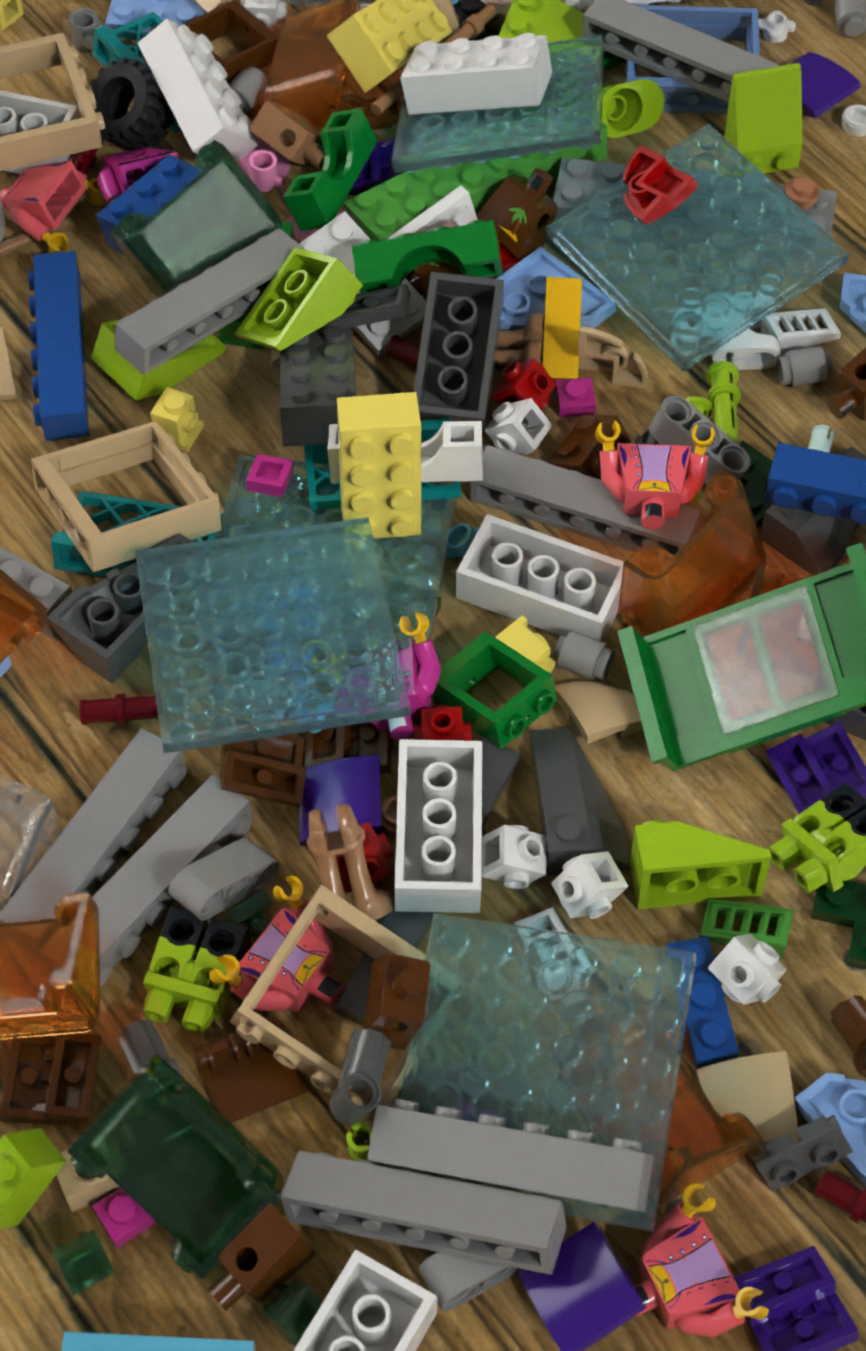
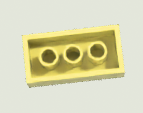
[326,0,453,93]
[337,392,421,541]

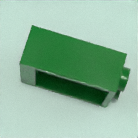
[433,631,557,749]

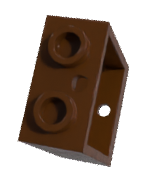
[184,0,280,85]

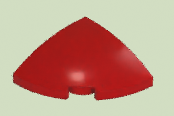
[623,145,698,224]

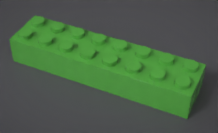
[343,91,608,241]

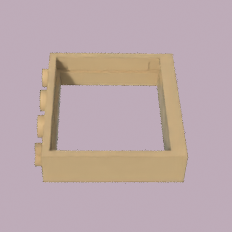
[0,33,105,171]
[31,421,224,572]
[230,885,466,1119]

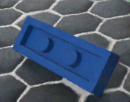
[665,936,739,1068]

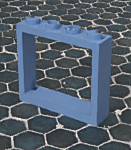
[626,5,760,114]

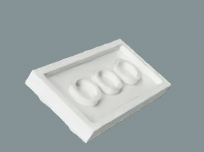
[300,211,427,357]

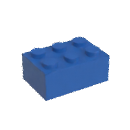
[96,155,228,271]

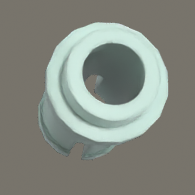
[808,425,835,453]

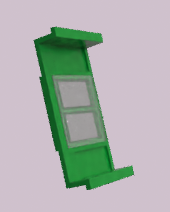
[617,542,866,771]

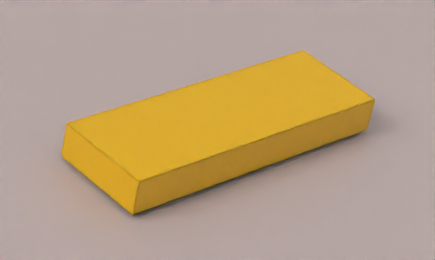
[542,277,582,382]

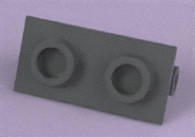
[753,1114,853,1191]

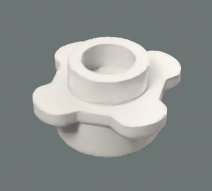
[758,11,796,43]

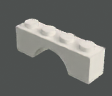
[327,421,483,484]

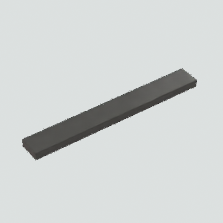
[336,738,521,1024]

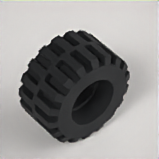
[90,57,175,151]

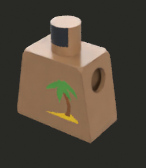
[248,100,324,170]

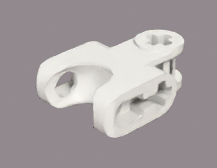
[670,293,781,370]

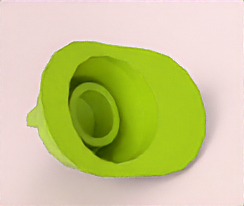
[589,79,665,138]

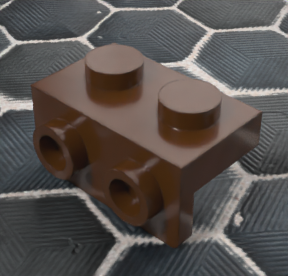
[548,414,631,479]

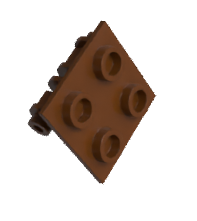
[193,1016,307,1126]

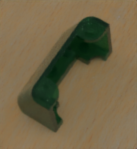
[110,140,282,298]
[67,1055,284,1279]

